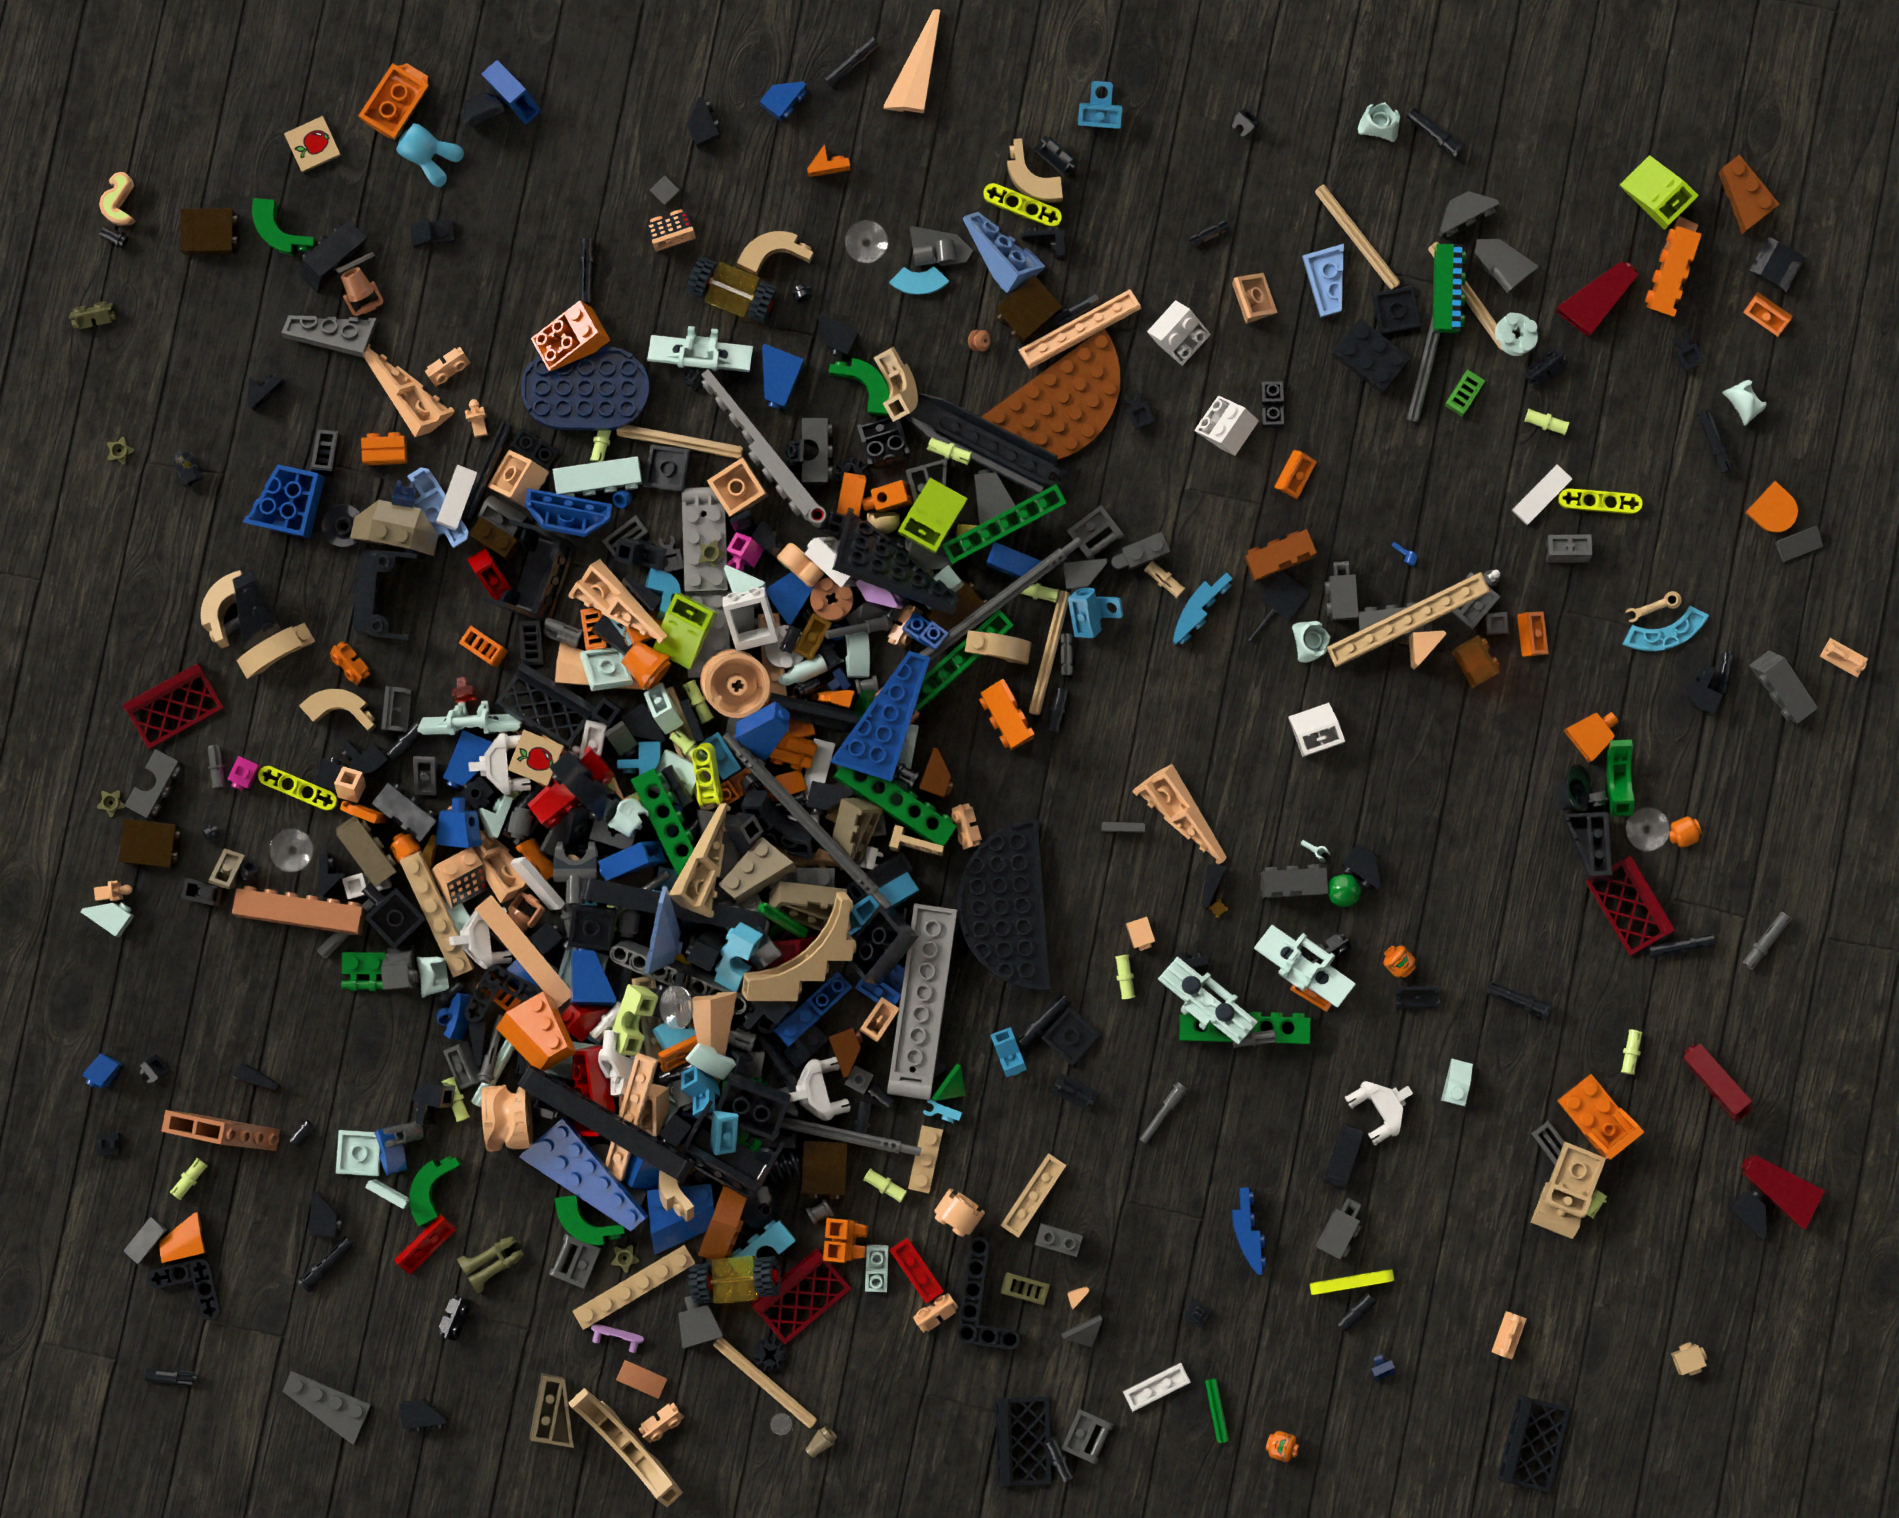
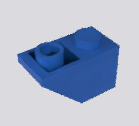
[760,81,807,122]
[82,1053,123,1088]

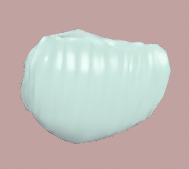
[1358,103,1400,142]
[1722,380,1766,426]
[1292,621,1331,663]
[608,798,649,837]
[416,957,449,998]

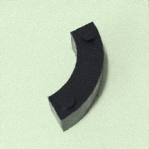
[550,750,623,823]
[741,790,820,859]

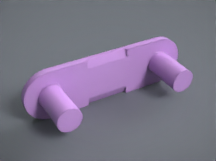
[591,1324,644,1353]

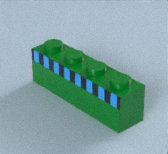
[1432,244,1466,333]

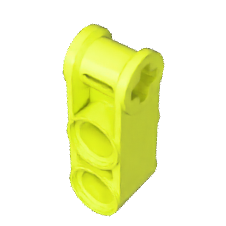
[692,742,723,807]

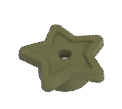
[107,437,134,464]
[698,540,726,568]
[97,790,125,817]
[611,1245,639,1273]

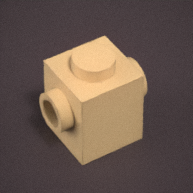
[1671,1342,1707,1376]

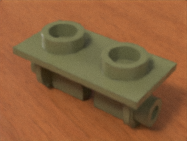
[69,301,116,330]

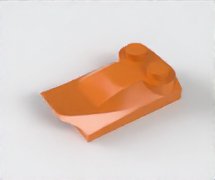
[358,63,429,140]

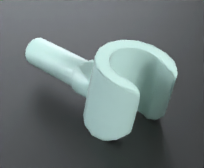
[1301,840,1331,862]

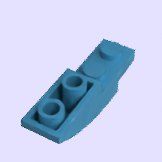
[1172,573,1232,645]
[849,872,920,937]

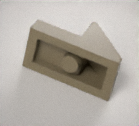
[209,848,245,889]

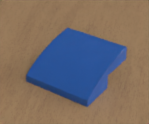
[855,962,905,1005]

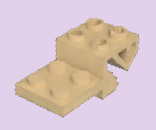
[1530,1142,1606,1239]

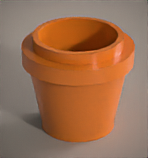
[621,641,671,690]

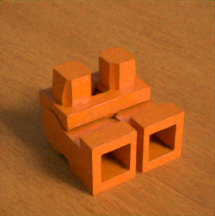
[823,1218,868,1263]

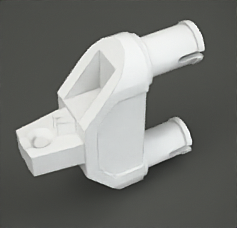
[468,733,531,795]
[449,907,512,969]
[598,1030,643,1097]
[789,1057,850,1121]
[1345,1081,1413,1146]

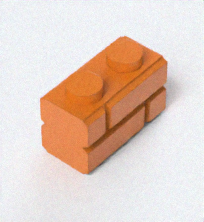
[361,432,408,466]
[769,733,817,771]

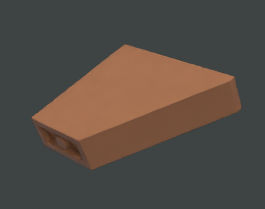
[161,1110,280,1151]

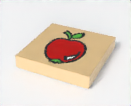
[284,116,341,173]
[507,730,564,786]

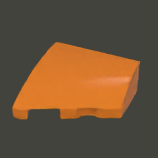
[811,690,855,709]
[516,838,553,882]
[159,1212,206,1263]

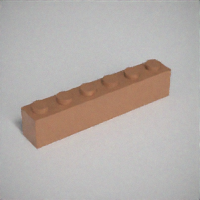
[232,886,367,936]

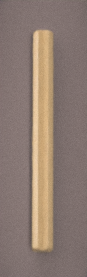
[1315,185,1400,289]
[1428,242,1502,350]
[617,425,743,459]
[1029,591,1070,715]
[713,1337,817,1428]

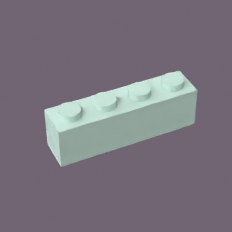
[553,456,643,497]

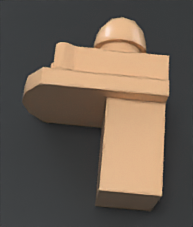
[465,399,488,438]
[94,881,132,902]

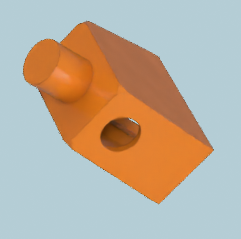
[862,480,914,513]
[1563,712,1619,763]

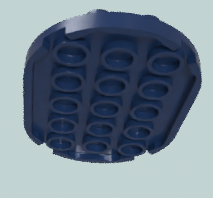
[521,346,650,431]

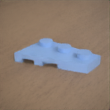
[1302,244,1344,318]

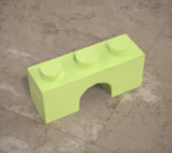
[612,984,659,1056]

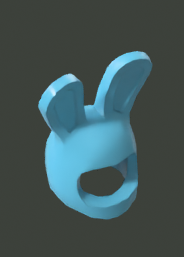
[396,123,464,187]

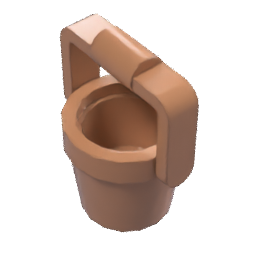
[341,267,383,316]
[508,892,545,933]

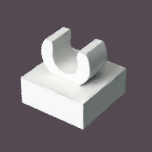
[859,846,883,870]

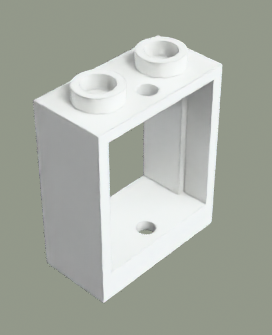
[805,537,859,588]
[723,587,778,652]

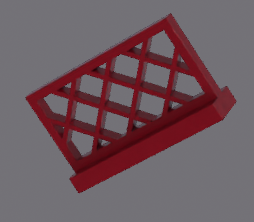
[122,662,224,749]
[1586,855,1675,955]
[751,1247,851,1344]

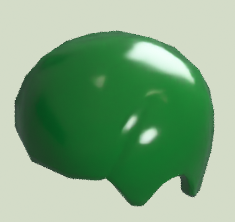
[1328,874,1361,908]

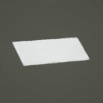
[336,252,375,273]

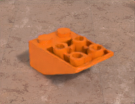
[531,301,610,371]

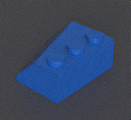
[243,465,325,539]
[647,1183,715,1254]

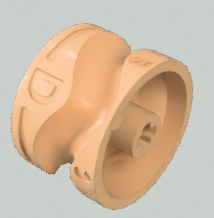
[700,649,770,718]
[482,1085,533,1152]

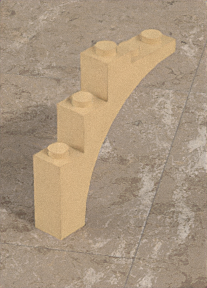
[742,892,856,1001]
[569,1388,683,1507]

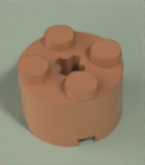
[810,577,854,622]

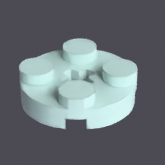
[1495,313,1538,356]

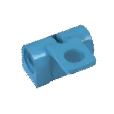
[1078,81,1122,129]
[1068,588,1123,638]
[700,732,742,781]

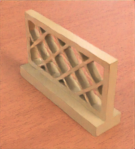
[889,825,944,856]

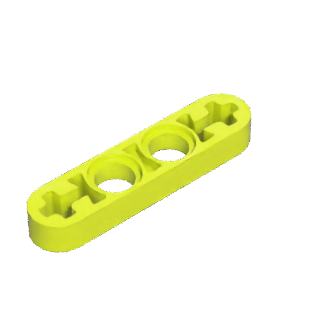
[983,183,1062,227]
[1558,489,1642,514]
[258,766,338,811]
[1310,1270,1394,1295]

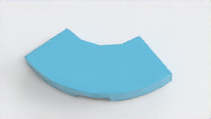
[889,267,949,295]

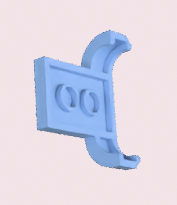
[405,467,469,554]

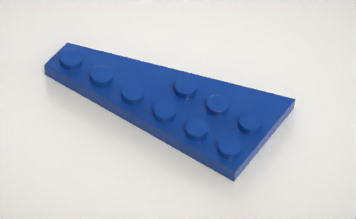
[830,651,930,781]
[519,1116,648,1231]

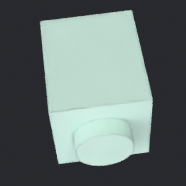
[644,683,684,735]
[81,902,134,937]
[1441,1059,1473,1106]

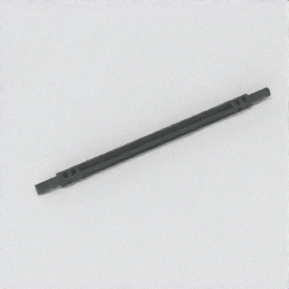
[919,537,1083,662]
[722,732,892,909]
[711,1102,922,1156]

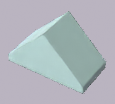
[724,565,766,593]

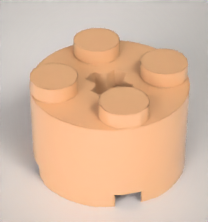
[934,1188,985,1237]

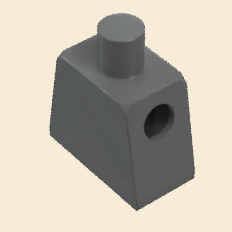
[679,1295,724,1348]

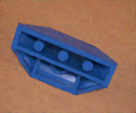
[525,488,612,537]

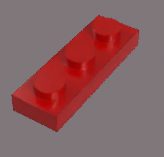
[394,1214,456,1275]
[890,1237,944,1304]

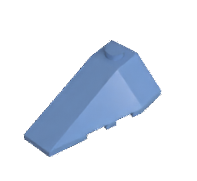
[963,212,1045,293]
[644,886,683,974]

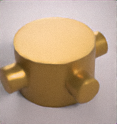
[1209,899,1228,918]

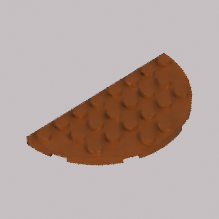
[982,329,1120,460]

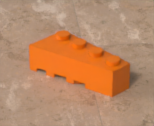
[1645,226,1701,317]

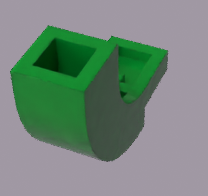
[252,198,317,256]
[829,358,889,417]
[1606,739,1635,817]
[409,1156,462,1227]
[555,1195,626,1245]

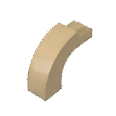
[1007,138,1063,203]
[737,231,814,275]
[874,347,918,422]
[201,570,243,648]
[237,623,315,679]
[965,630,1031,665]
[299,689,376,732]
[659,1144,696,1222]

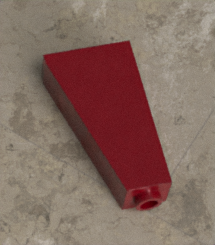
[1555,261,1638,337]
[1683,1043,1752,1124]
[1741,1155,1825,1229]

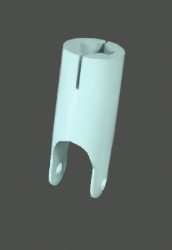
[778,654,828,686]

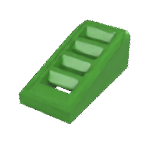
[1444,369,1485,417]

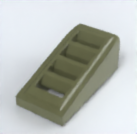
[1000,1272,1050,1305]

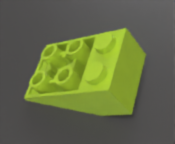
[1619,155,1699,230]
[898,478,968,555]
[653,593,718,670]

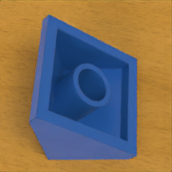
[624,1154,660,1189]

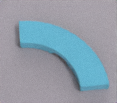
[1622,606,1709,651]

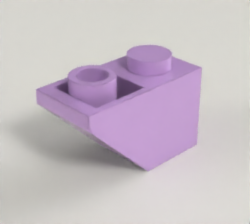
[856,580,904,609]

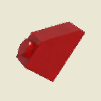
[468,548,512,600]
[561,1005,610,1043]

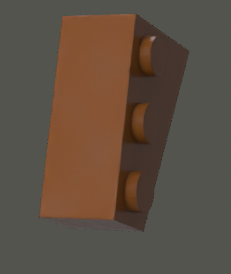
[1718,154,1779,235]
[1244,529,1317,582]
[698,1186,747,1264]

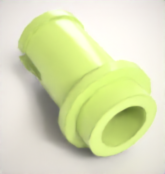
[1587,1190,1607,1219]

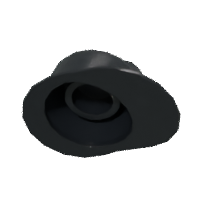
[1558,764,1590,812]

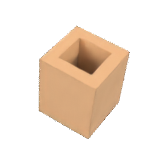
[334,767,366,803]
[1126,917,1155,951]

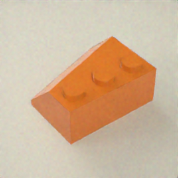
[979,679,1035,751]
[496,992,577,1071]

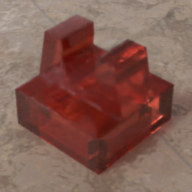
[451,677,476,703]

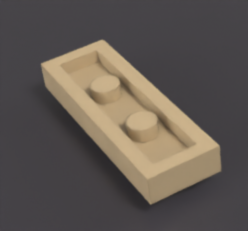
[908,1125,943,1193]

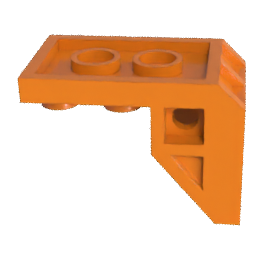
[1557,1074,1644,1160]

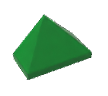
[932,1063,965,1101]

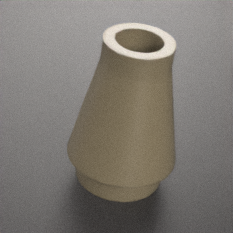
[805,1426,837,1458]

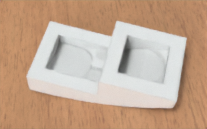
[342,873,392,899]

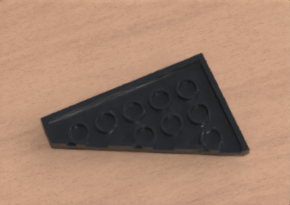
[832,507,959,615]

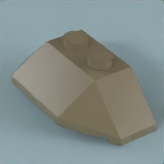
[350,500,439,556]

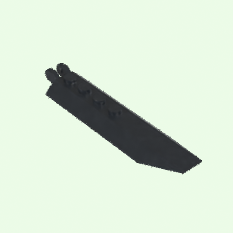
[904,392,1070,494]

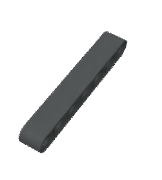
[610,939,751,1014]

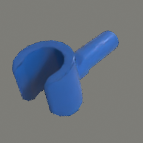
[1391,541,1417,566]

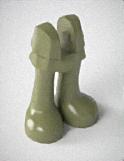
[457,1237,524,1294]

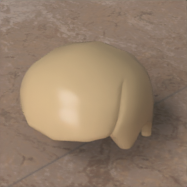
[867,512,900,535]

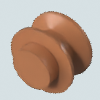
[968,330,991,351]

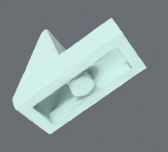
[477,795,513,839]

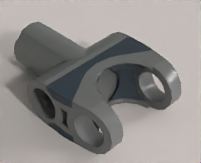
[553,841,599,906]

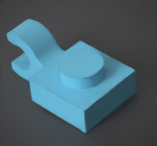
[923,1099,962,1123]

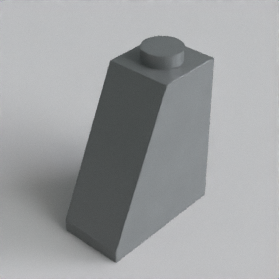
[974,469,1015,525]

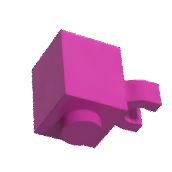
[726,532,765,572]
[228,756,261,791]

